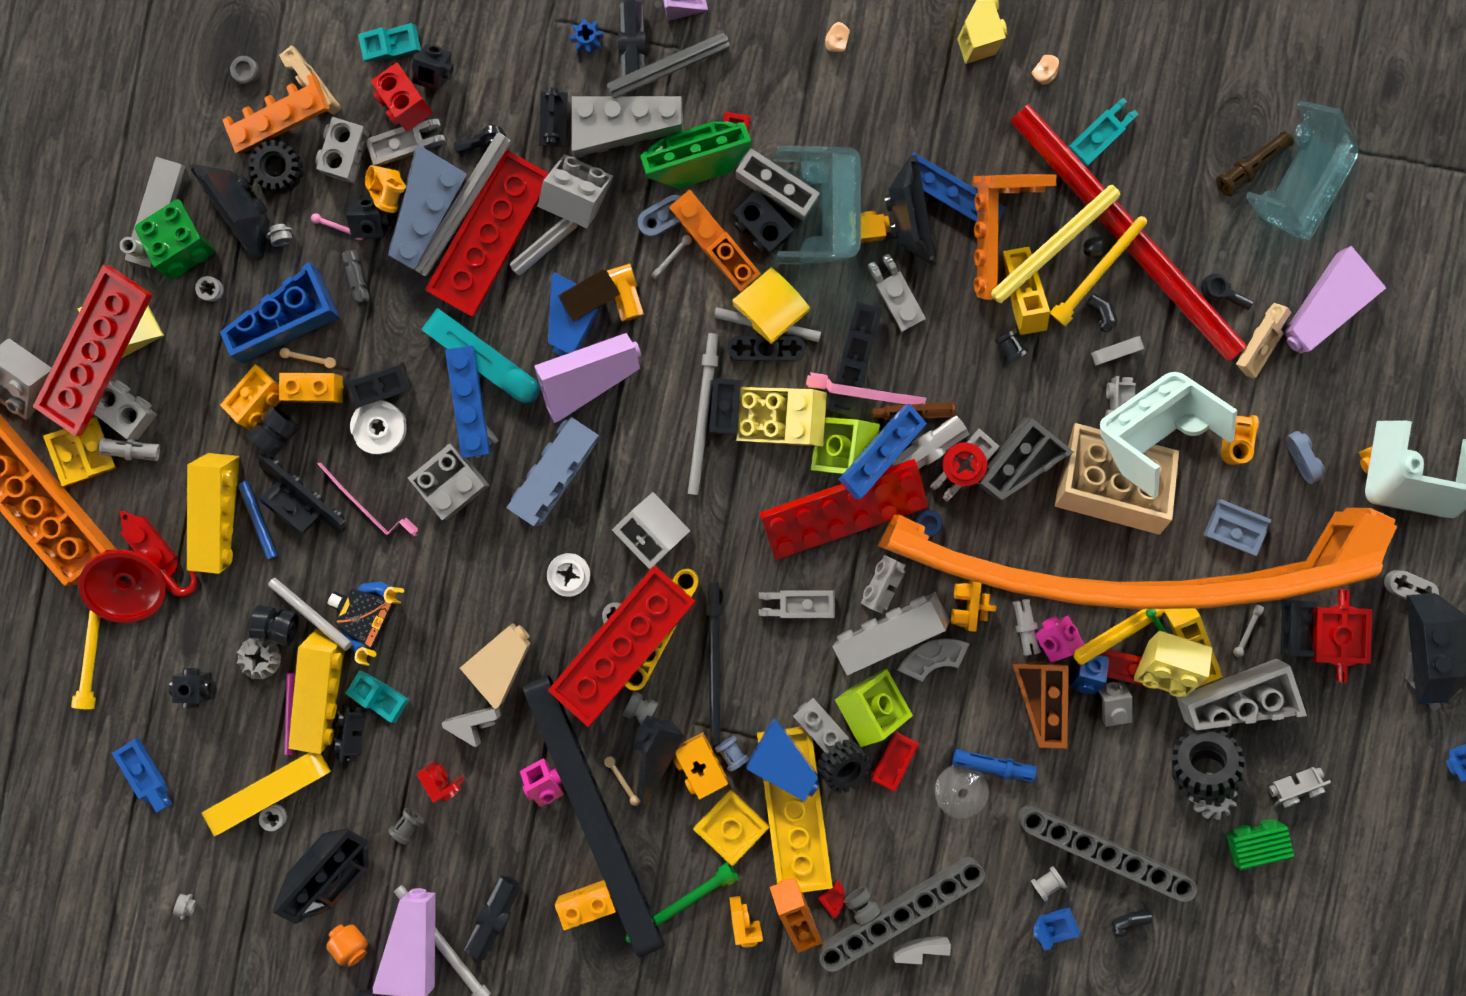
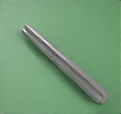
[414,133,511,276]

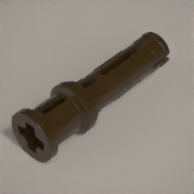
[1216,131,1294,197]

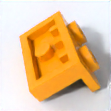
[220,364,281,430]
[729,896,763,947]

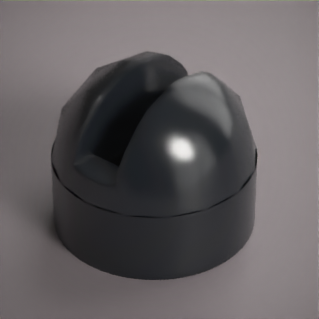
[1083,237,1102,259]

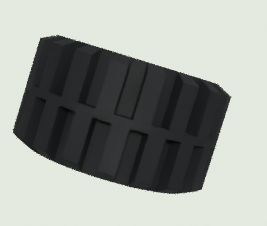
[1172,728,1245,805]

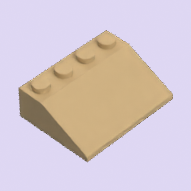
[1055,423,1179,535]

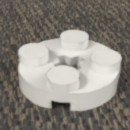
[350,400,407,454]

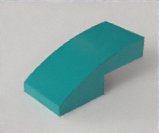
[358,23,421,62]
[345,671,409,723]

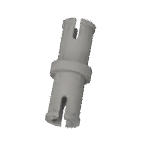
[99,438,160,462]
[1012,599,1041,656]

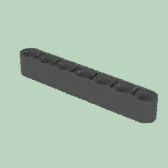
[1017,805,1197,902]
[819,857,985,972]

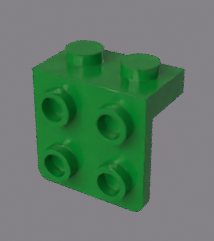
[135,199,216,280]

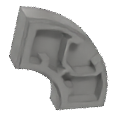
[897,638,969,682]

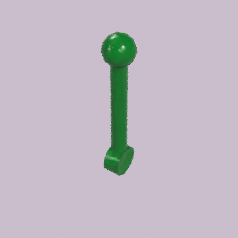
[1146,609,1167,633]

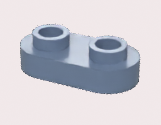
[638,195,681,237]
[1285,431,1325,484]

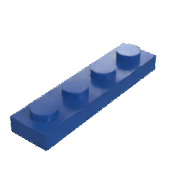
[911,152,1007,223]
[445,346,491,458]
[838,404,927,499]

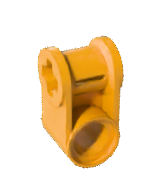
[365,165,406,213]
[1221,415,1259,465]

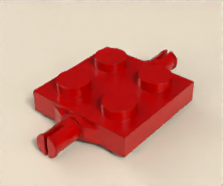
[1312,589,1372,682]

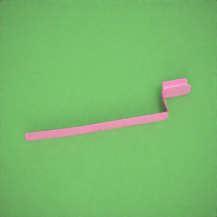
[806,372,926,404]
[317,463,419,536]

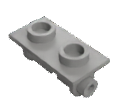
[1105,376,1136,417]
[861,555,906,614]
[793,698,849,754]
[1268,767,1331,808]

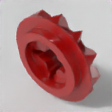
[943,443,987,487]

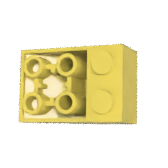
[736,387,827,446]

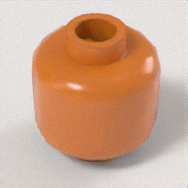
[326,924,368,967]

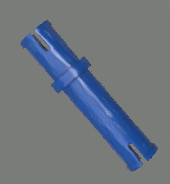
[952,749,1036,783]

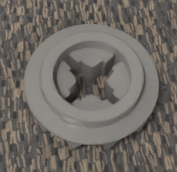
[236,639,281,679]

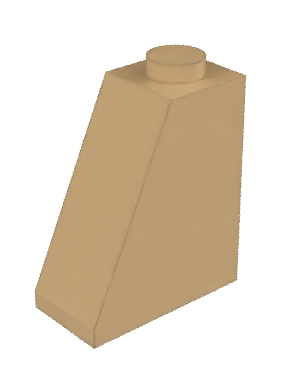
[460,623,531,709]

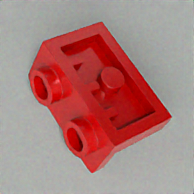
[416,760,465,803]

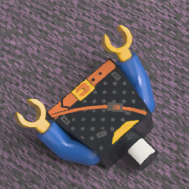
[327,581,404,666]

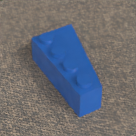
[220,262,340,363]

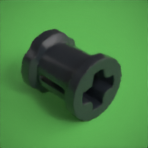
[995,329,1029,364]

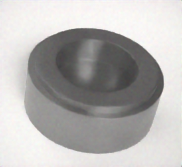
[230,56,260,85]

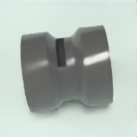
[622,691,658,725]
[844,886,881,925]

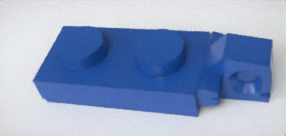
[112,738,172,813]

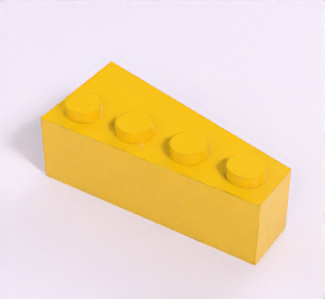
[187,453,240,574]
[288,629,345,754]

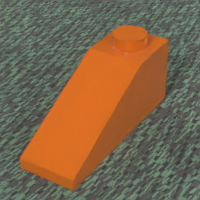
[770,878,823,953]

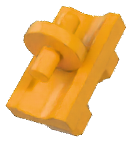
[951,580,997,632]

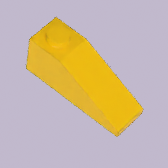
[1003,247,1050,335]
[1164,609,1223,688]

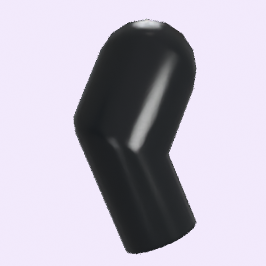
[1086,293,1118,332]
[1111,910,1152,937]

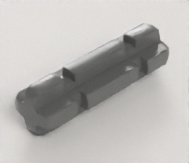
[342,250,369,303]

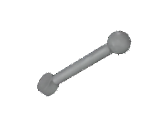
[651,235,692,279]
[1233,605,1264,657]

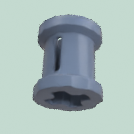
[715,736,749,772]

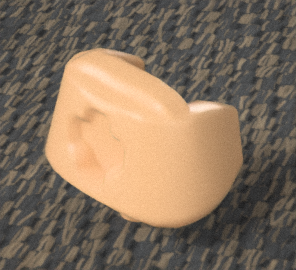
[825,22,850,52]
[1032,55,1059,85]

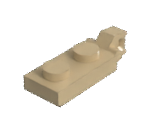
[279,45,341,115]
[1236,303,1291,379]

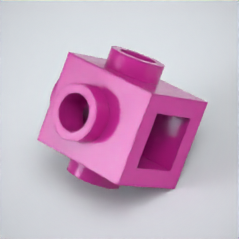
[1035,616,1084,663]
[520,758,564,807]

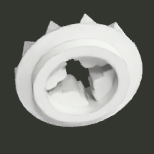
[547,553,590,596]

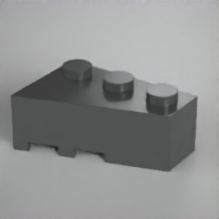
[976,418,1074,500]

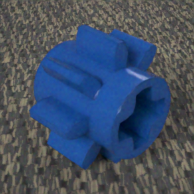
[569,18,604,56]

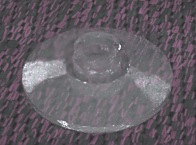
[934,766,989,818]

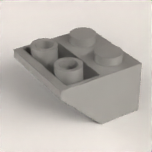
[537,154,613,228]
[0,339,52,420]
[408,443,490,520]
[612,492,690,569]

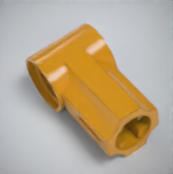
[607,264,644,322]

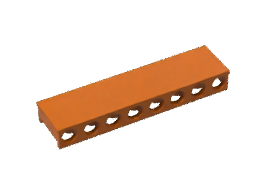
[0,414,117,586]

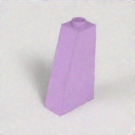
[1283,246,1386,353]
[534,333,641,423]
[373,888,436,996]

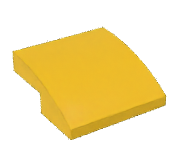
[732,267,810,344]
[43,417,116,487]

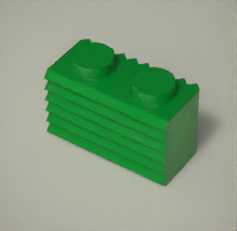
[1227,819,1295,870]

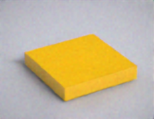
[693,789,770,867]

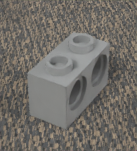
[316,117,370,184]
[94,380,157,440]

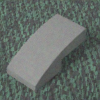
[892,936,951,965]

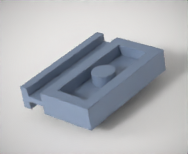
[1203,499,1271,556]

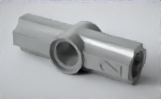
[891,415,969,469]

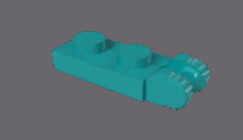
[1068,98,1139,167]

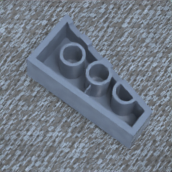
[387,145,467,269]
[506,417,601,526]

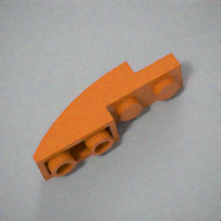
[668,189,761,292]

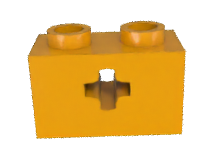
[279,373,343,403]
[673,732,728,799]
[555,880,616,930]

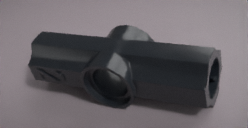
[618,0,647,87]
[464,875,522,960]

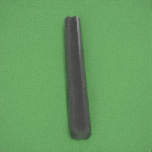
[607,33,730,98]

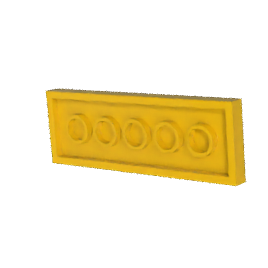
[757,726,833,892]

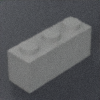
[736,148,820,222]

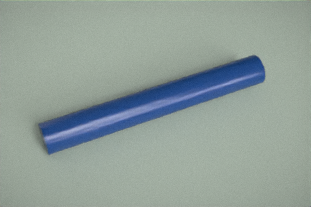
[237,481,278,560]

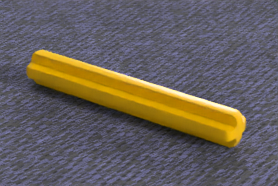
[1073,609,1164,665]

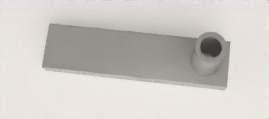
[120,157,185,269]

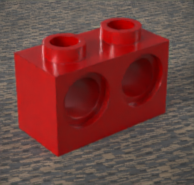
[371,63,433,132]

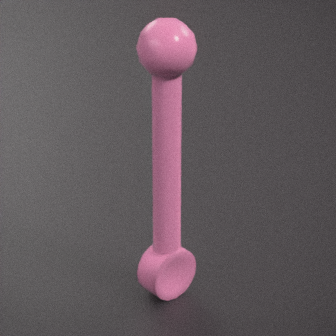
[311,213,364,240]

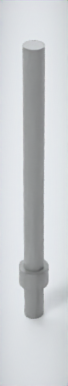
[688,333,719,495]
[393,885,491,996]

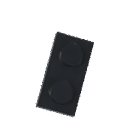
[709,378,741,434]

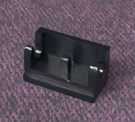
[347,362,411,408]
[1280,600,1317,657]

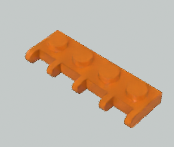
[223,73,330,154]

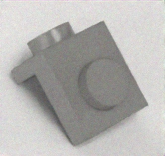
[1098,681,1132,727]

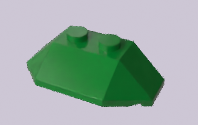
[640,121,752,189]

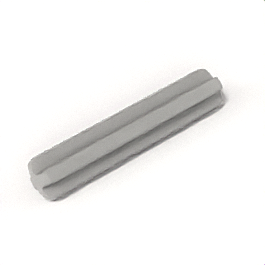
[510,218,578,275]

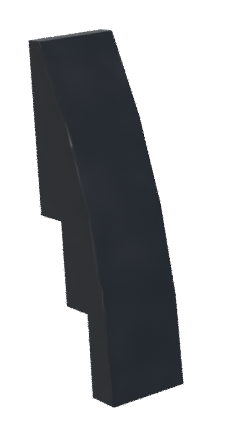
[827,301,883,417]

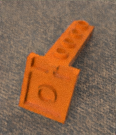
[972,174,1056,300]

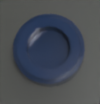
[915,510,943,537]

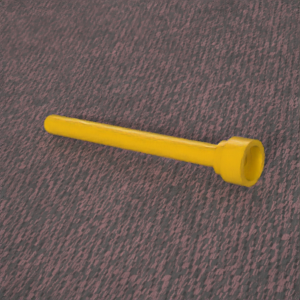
[1050,216,1147,327]
[71,610,101,709]

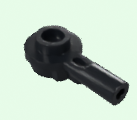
[453,125,507,153]
[1201,274,1253,310]

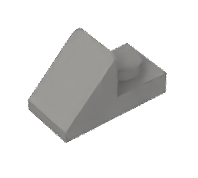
[442,707,501,747]

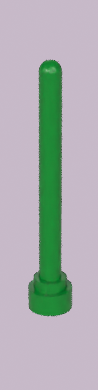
[625,862,739,943]

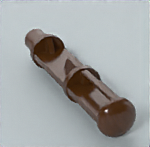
[872,402,957,421]

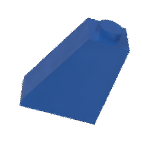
[548,273,602,356]
[747,717,819,802]

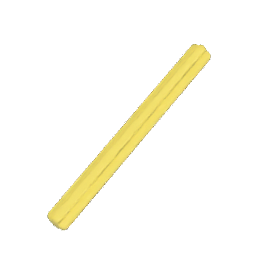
[991,185,1120,303]

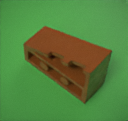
[1012,661,1068,749]

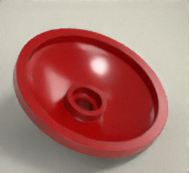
[78,550,166,623]

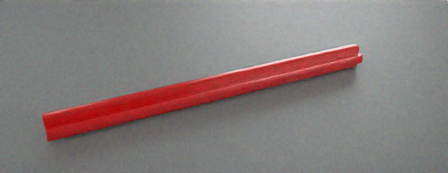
[1011,104,1247,361]

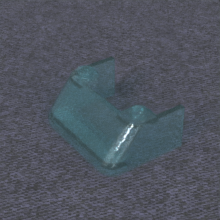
[1246,100,1358,240]
[774,146,861,264]

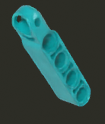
[421,308,540,403]

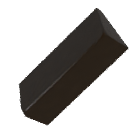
[558,268,620,322]

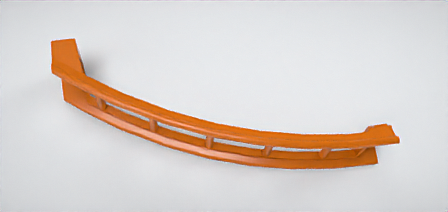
[878,508,1397,610]

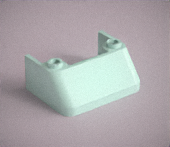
[1100,372,1237,499]
[1365,421,1466,518]

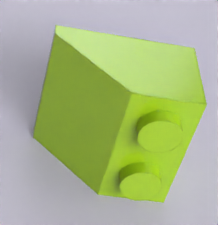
[811,417,880,475]
[835,669,913,747]

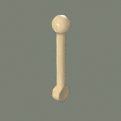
[280,348,336,368]
[604,756,640,806]

